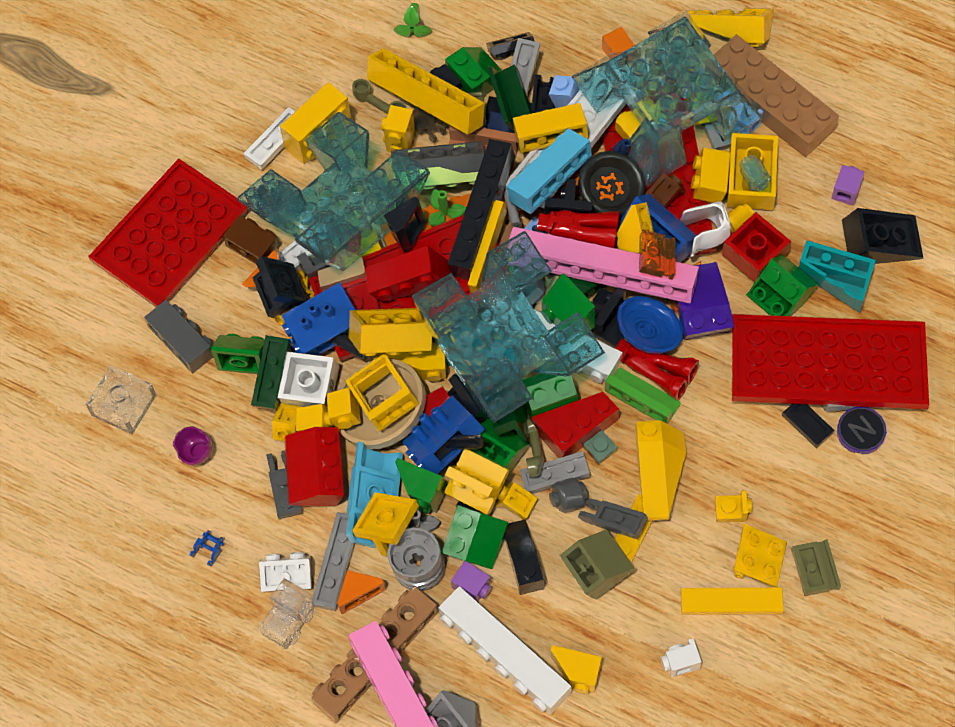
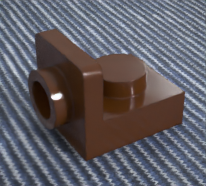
[645,172,685,208]

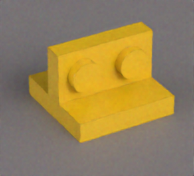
[444,449,510,515]
[352,492,419,557]

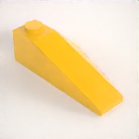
[676,8,774,47]
[635,420,686,521]

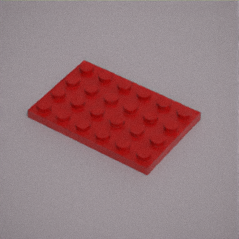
[88,158,250,307]

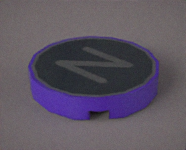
[837,407,887,454]

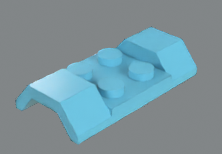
[346,442,403,548]

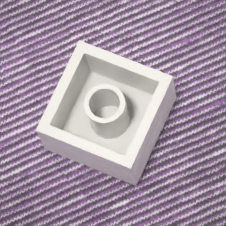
[278,352,339,407]

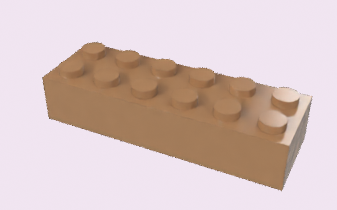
[705,34,839,158]

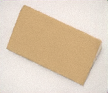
[317,257,366,291]

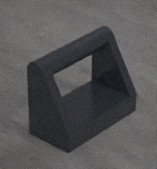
[384,197,427,253]

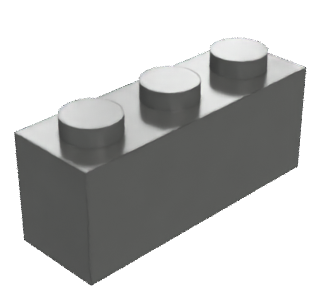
[144,300,213,374]

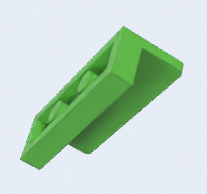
[604,368,681,424]

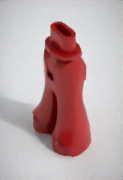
[537,210,620,249]
[615,339,699,401]

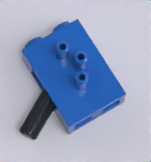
[282,282,366,359]
[403,395,485,474]

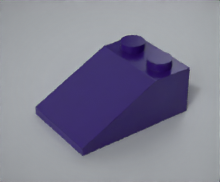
[676,262,734,340]

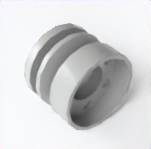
[387,527,446,591]

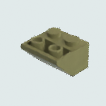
[559,529,635,600]

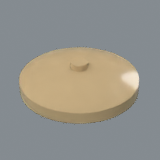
[338,359,426,449]

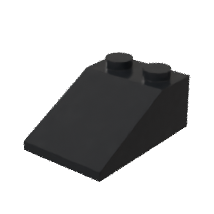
[842,208,923,264]

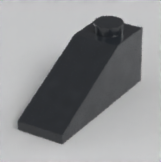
[504,519,544,595]

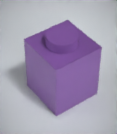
[831,165,864,206]
[451,561,492,602]

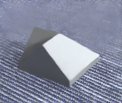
[425,690,476,727]

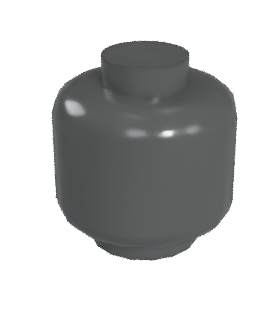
[549,477,588,513]

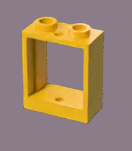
[345,353,420,432]

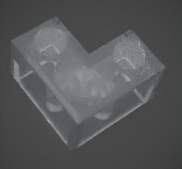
[259,578,315,649]

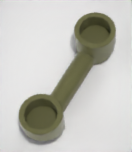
[352,79,407,114]
[526,419,544,478]

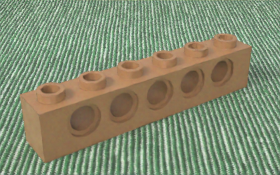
[311,586,438,724]

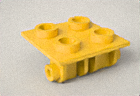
[733,524,787,587]

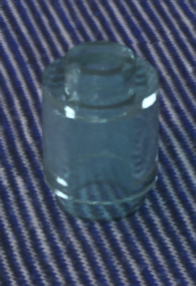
[739,155,771,191]

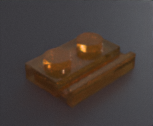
[639,230,675,280]

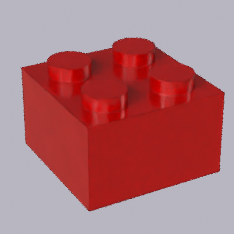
[722,212,791,282]

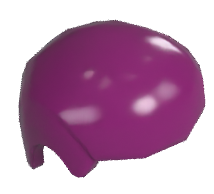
[173,426,212,466]

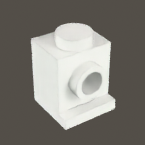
[660,639,702,678]

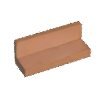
[449,125,518,169]

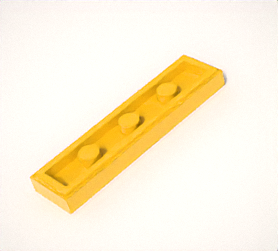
[468,200,507,296]
[681,587,784,615]

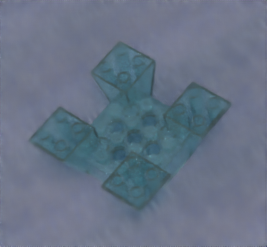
[572,10,763,187]
[237,112,430,271]
[412,231,605,423]

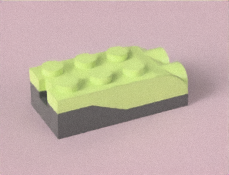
[391,141,484,189]

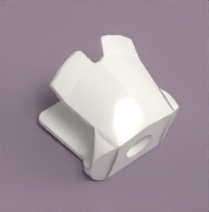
[681,202,731,257]

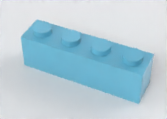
[507,128,592,214]

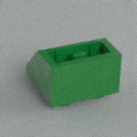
[746,255,819,316]
[462,418,531,475]

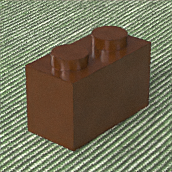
[223,215,279,265]

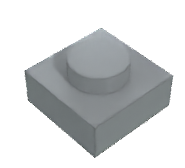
[521,277,545,307]

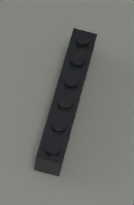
[447,139,515,280]

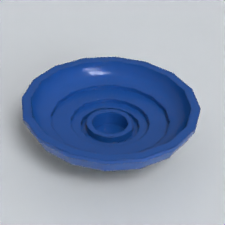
[617,296,683,354]

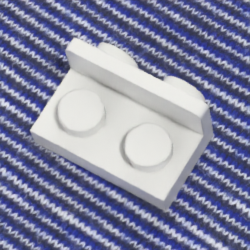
[259,552,312,592]

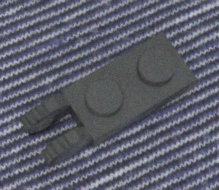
[266,450,303,519]
[578,498,648,539]

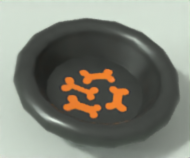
[578,151,646,217]

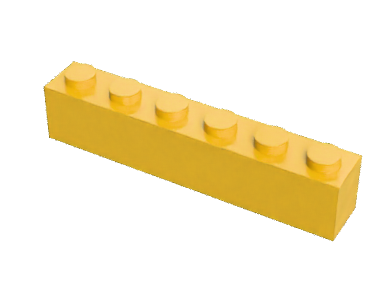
[367,48,485,135]

